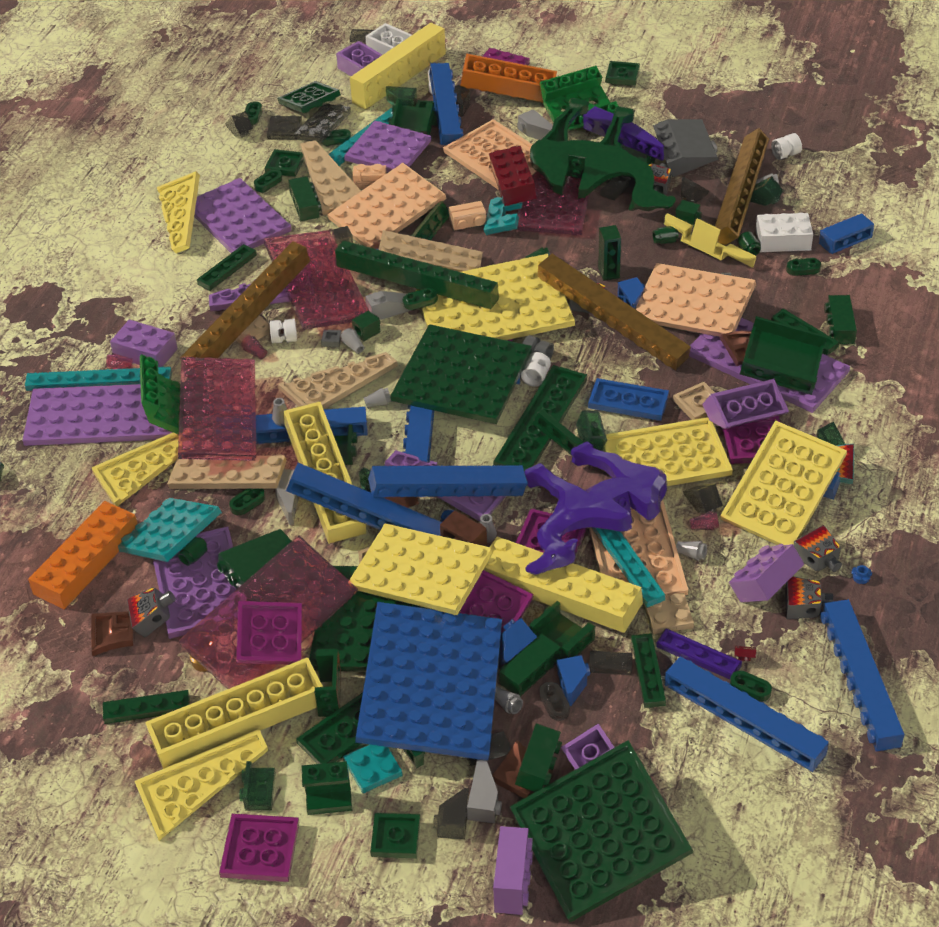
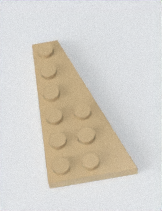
[300,140,361,215]
[277,352,398,410]

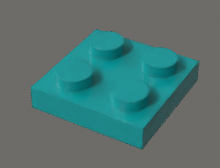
[343,745,403,794]

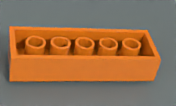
[460,53,557,103]
[28,501,138,610]

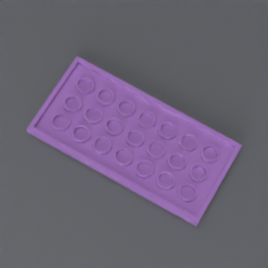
[689,318,850,413]
[22,384,173,446]

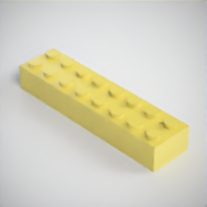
[350,23,446,110]
[284,402,366,544]
[483,537,643,633]
[145,657,323,769]

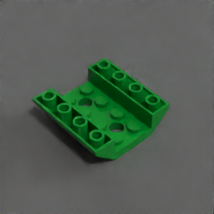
[540,66,619,131]
[140,354,210,436]

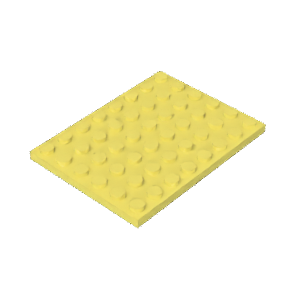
[415,254,575,340]

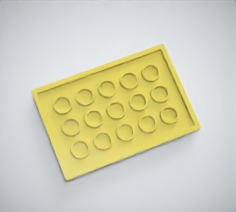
[600,417,733,486]
[720,420,847,545]
[347,523,493,615]

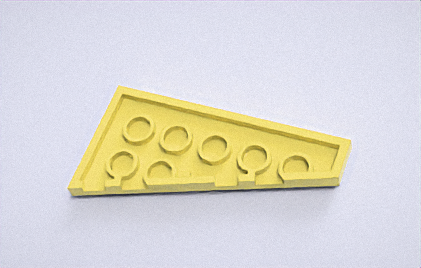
[157,171,200,253]
[92,432,204,506]
[135,729,268,841]

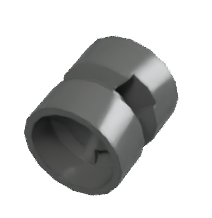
[523,335,554,360]

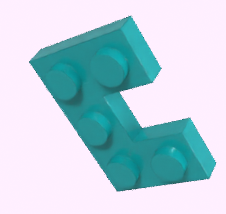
[484,197,523,235]

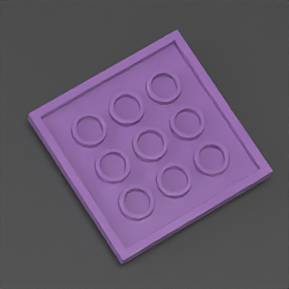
[344,121,431,172]

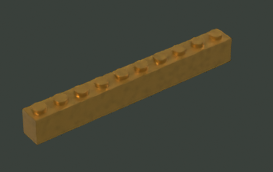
[715,128,769,246]
[180,241,310,377]
[537,253,691,370]

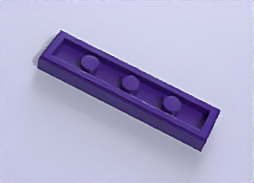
[656,628,742,680]

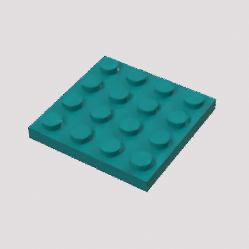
[118,498,222,562]

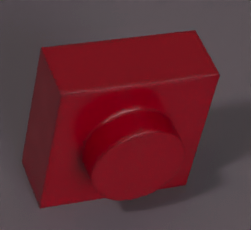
[734,645,756,661]

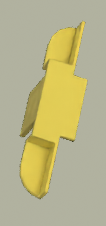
[664,213,757,268]

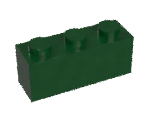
[288,176,322,222]
[598,225,621,281]
[824,295,857,344]
[499,634,561,697]
[515,723,562,792]

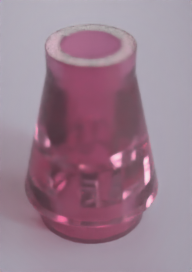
[241,335,267,359]
[106,353,133,369]
[690,511,719,531]

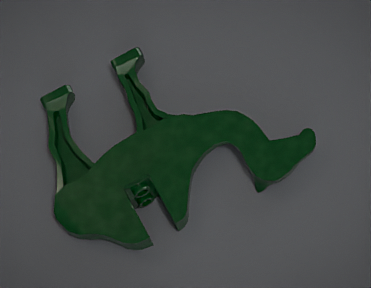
[530,98,676,211]

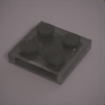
[267,115,302,140]

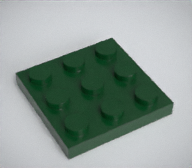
[277,81,341,113]

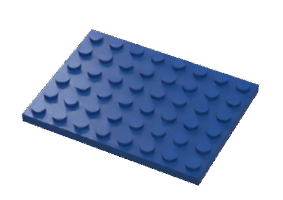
[355,602,502,761]

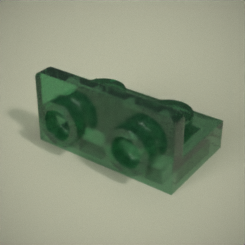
[239,761,276,811]

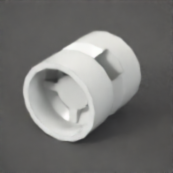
[771,133,802,160]
[270,319,297,344]
[521,352,551,387]

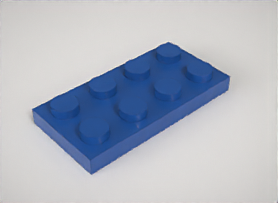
[588,378,669,421]

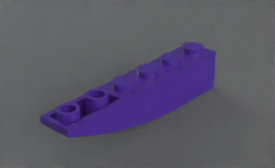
[583,106,664,161]

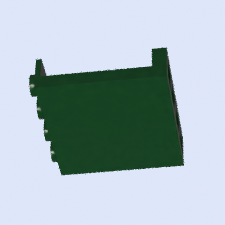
[740,316,827,395]
[217,529,324,602]

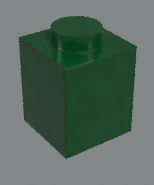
[675,200,702,227]
[352,310,381,342]

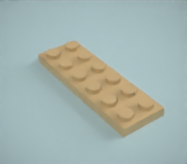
[378,230,483,272]
[167,455,287,489]

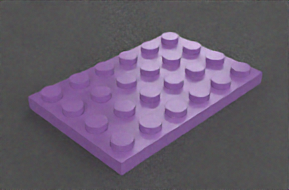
[194,178,292,253]
[153,527,246,639]

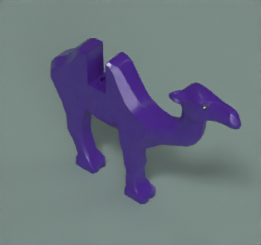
[524,441,667,574]

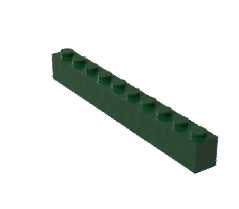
[335,240,499,309]

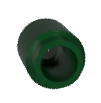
[652,226,679,245]
[738,232,761,256]
[178,537,208,566]

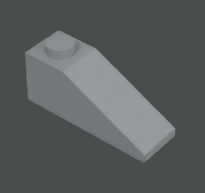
[517,109,553,140]
[365,291,415,320]
[275,469,299,525]
[467,759,502,824]

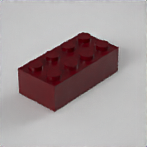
[489,145,537,207]

